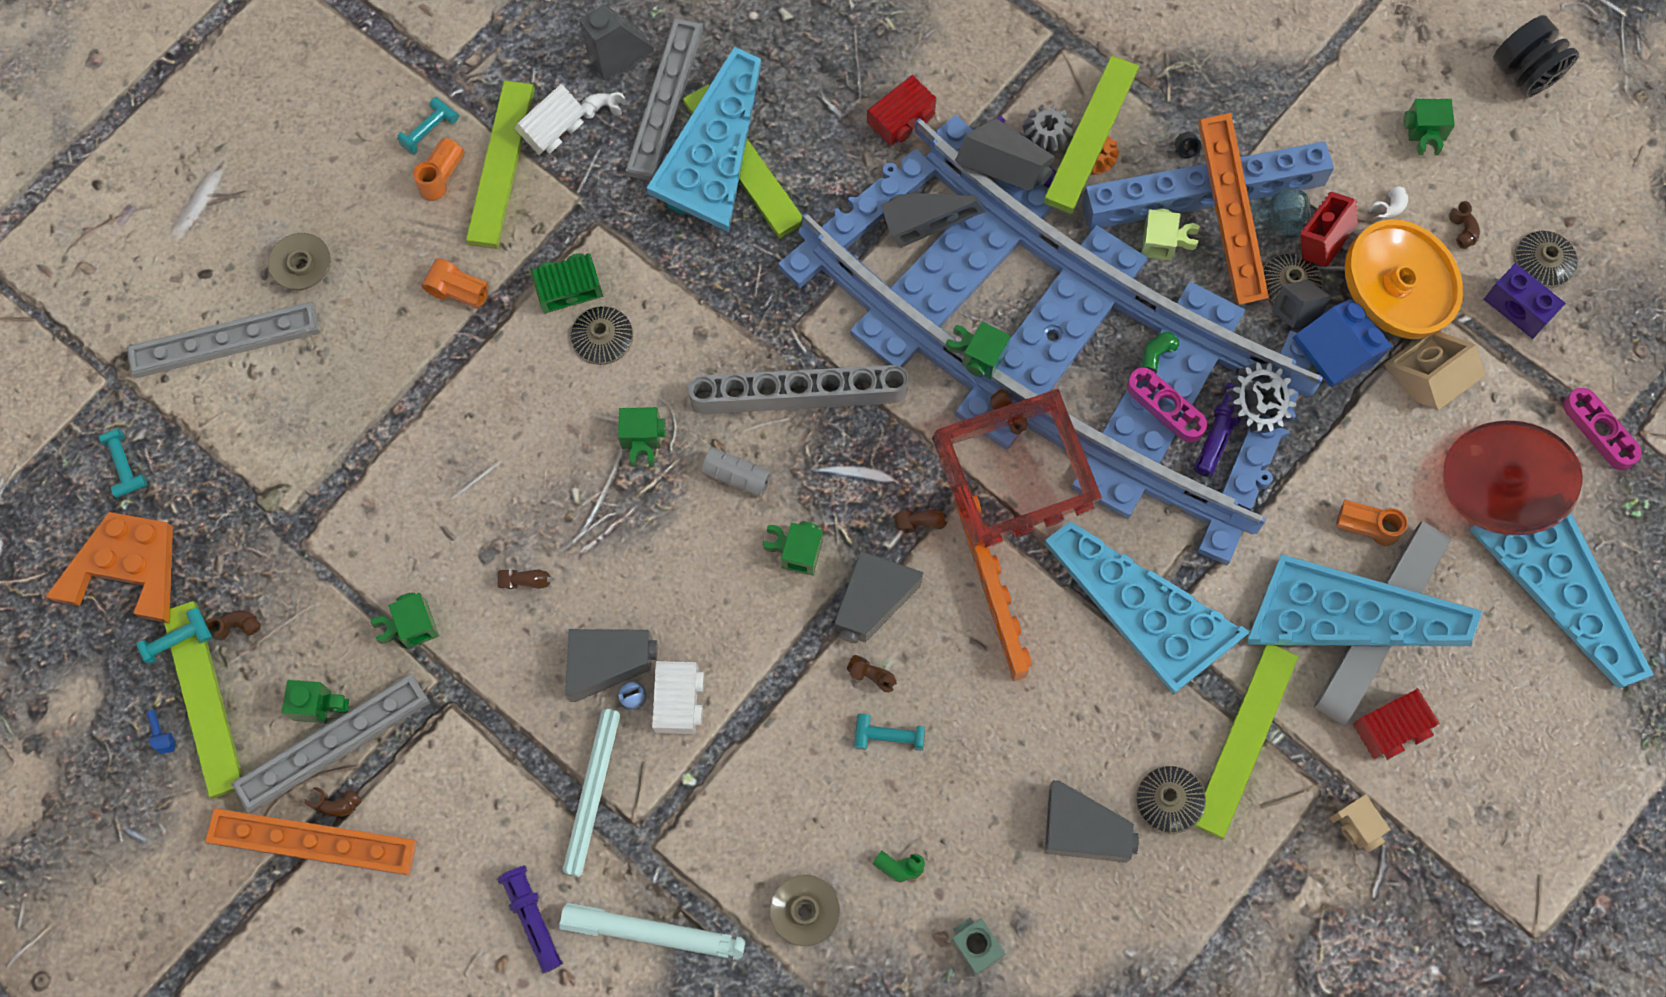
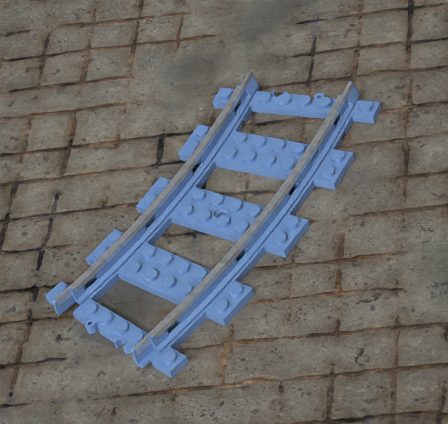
[778,115,1323,566]

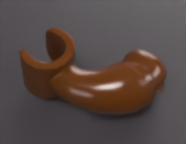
[1449,201,1480,249]
[990,389,1028,435]
[895,509,947,534]
[497,569,551,589]
[206,610,261,640]
[847,655,897,693]
[304,787,361,817]

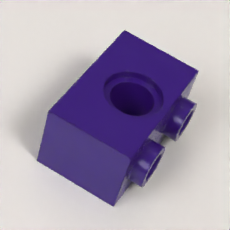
[1483,263,1566,339]

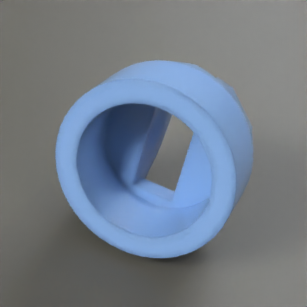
[618,682,646,710]

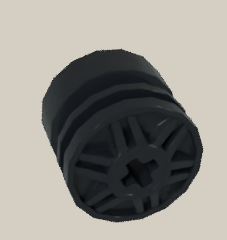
[1493,15,1580,98]

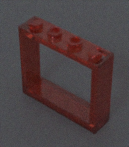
[932,389,1102,548]

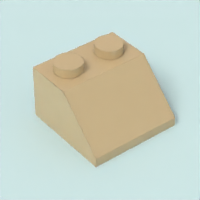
[1384,332,1486,410]

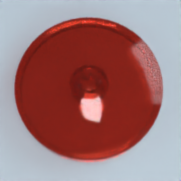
[1443,420,1583,535]

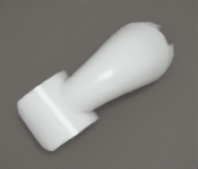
[581,92,627,119]
[1369,186,1408,224]

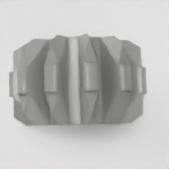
[1022,104,1074,156]

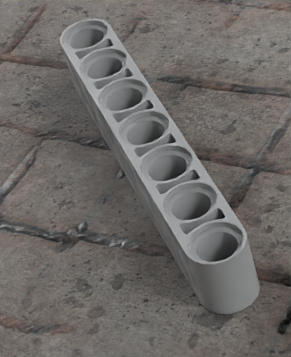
[688,365,909,414]
[1314,520,1452,726]

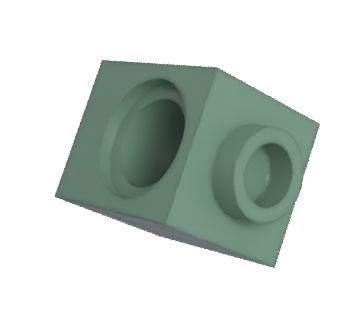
[951,917,1005,977]

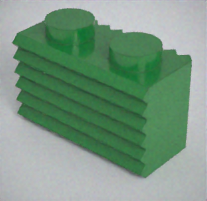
[530,253,604,314]

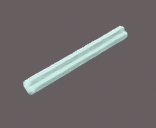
[563,709,620,877]

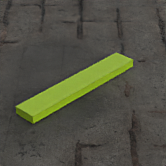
[1044,55,1140,214]
[466,80,535,249]
[683,84,802,239]
[164,601,243,799]
[1193,645,1299,840]

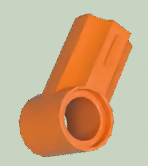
[413,137,465,201]
[421,258,489,309]
[1336,499,1408,546]

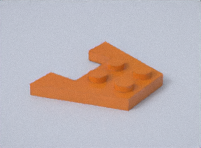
[45,512,173,623]

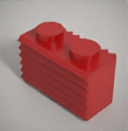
[867,75,936,146]
[1300,192,1358,267]
[1353,688,1440,760]

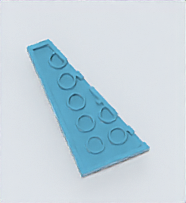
[647,47,761,232]
[1469,495,1654,689]
[1044,521,1251,695]
[1248,554,1482,646]

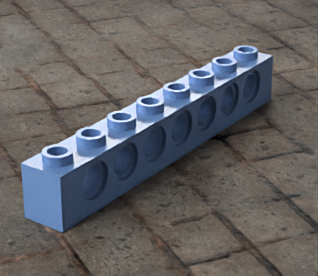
[1082,141,1334,231]

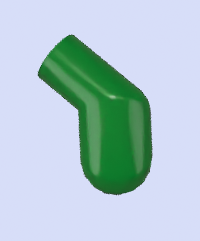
[1142,332,1179,373]
[872,851,925,882]

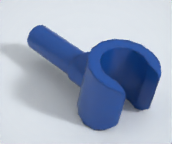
[146,710,175,754]

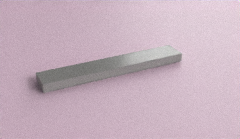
[625,18,703,181]
[127,302,320,378]
[231,673,430,814]

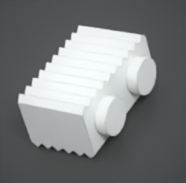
[514,84,586,155]
[652,661,704,734]

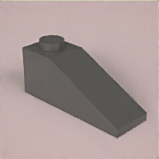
[881,193,986,247]

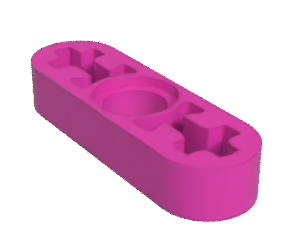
[1127,368,1207,443]
[1563,388,1642,470]

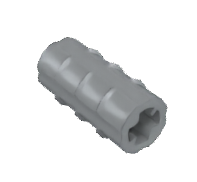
[701,447,772,498]

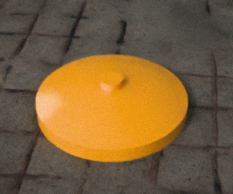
[1345,219,1463,339]

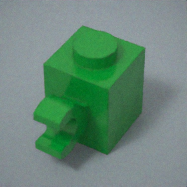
[1403,99,1455,155]
[946,321,1011,379]
[618,407,666,467]
[762,521,823,576]
[370,592,439,649]
[281,680,350,724]

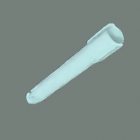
[559,903,745,960]

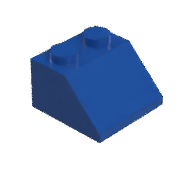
[1293,298,1392,388]

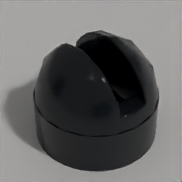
[1175,131,1201,159]

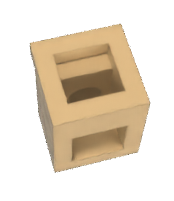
[1329,794,1391,853]

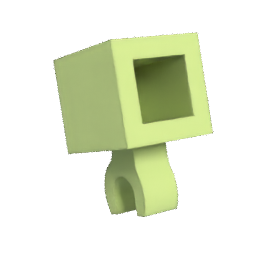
[1141,209,1200,261]

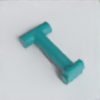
[397,97,459,155]
[99,428,148,498]
[136,608,212,664]
[854,714,925,751]

